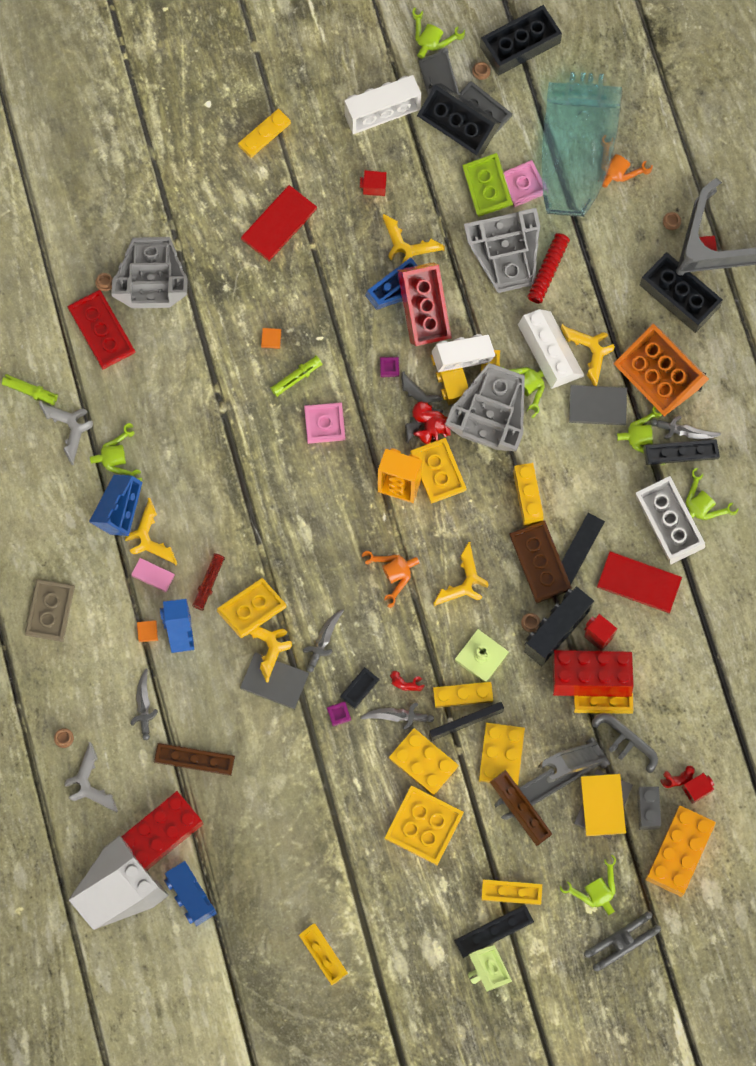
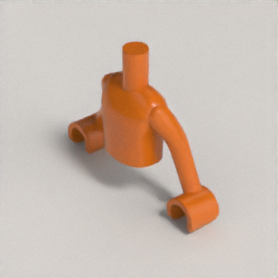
[601,135,653,188]
[362,551,419,608]

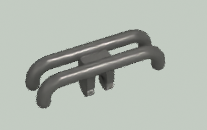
[592,713,658,773]
[584,911,661,972]

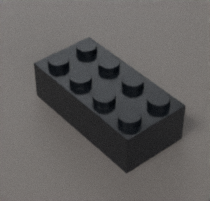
[480,5,562,76]
[417,83,501,156]
[640,252,723,333]
[524,586,594,667]

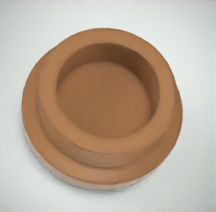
[472,62,491,80]
[663,212,681,230]
[95,273,113,291]
[521,613,541,632]
[54,728,74,748]

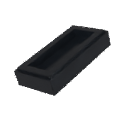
[340,667,380,710]

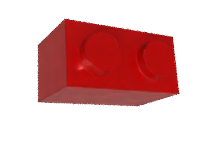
[584,614,618,651]

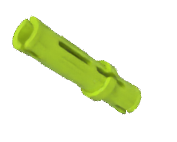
[270,355,323,397]
[2,374,58,406]

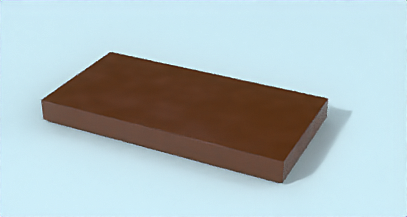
[509,520,572,604]

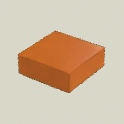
[261,328,281,349]
[137,620,158,642]

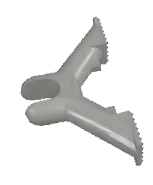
[39,401,93,465]
[64,742,118,813]

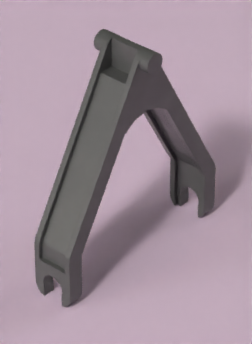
[676,178,756,275]
[494,737,611,820]

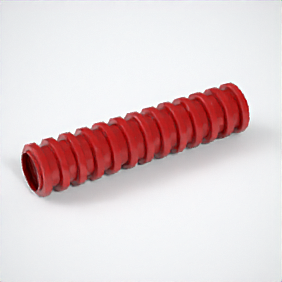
[527,233,570,304]

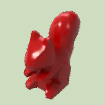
[412,401,451,444]

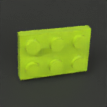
[462,153,513,217]

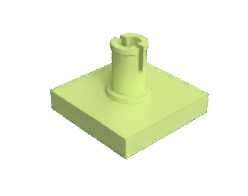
[455,629,509,682]
[468,945,512,991]

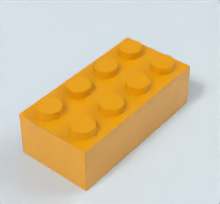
[378,448,422,503]
[645,805,716,897]

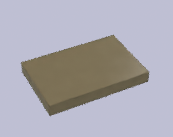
[25,579,75,642]

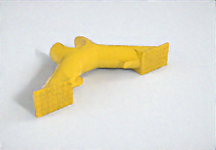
[383,214,445,264]
[560,324,615,386]
[125,498,178,566]
[433,542,489,607]
[246,626,292,682]

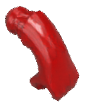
[390,671,425,691]
[660,766,695,788]

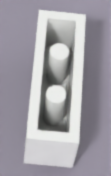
[432,334,495,372]

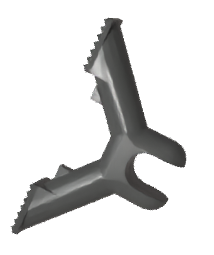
[402,371,443,443]

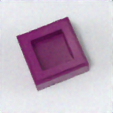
[380,357,399,377]
[327,701,351,727]

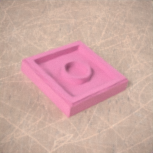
[504,160,548,207]
[304,402,345,444]

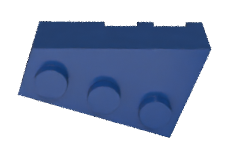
[365,257,418,310]
[89,475,143,536]
[160,599,195,653]
[164,861,217,927]

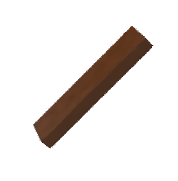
[154,743,235,776]
[490,770,553,846]

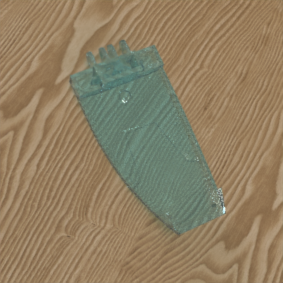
[542,72,623,217]

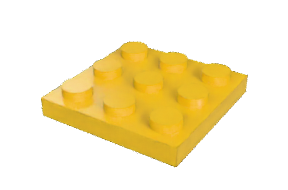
[384,786,464,866]

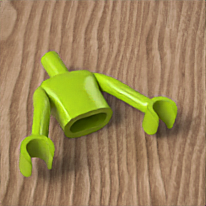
[412,7,465,59]
[502,367,545,418]
[617,406,664,465]
[90,423,142,481]
[685,468,739,520]
[560,855,616,916]

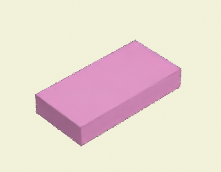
[131,558,175,592]

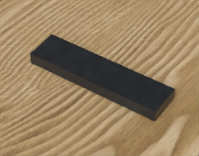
[643,439,720,465]
[561,513,605,585]
[429,702,504,741]
[454,904,534,959]

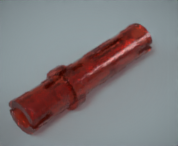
[192,553,225,611]

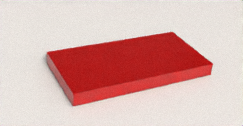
[241,185,317,262]
[67,290,136,370]
[597,551,682,614]

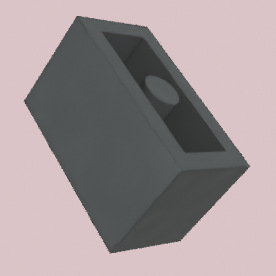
[637,786,661,830]

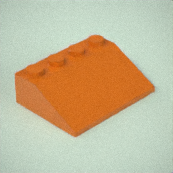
[613,323,709,416]

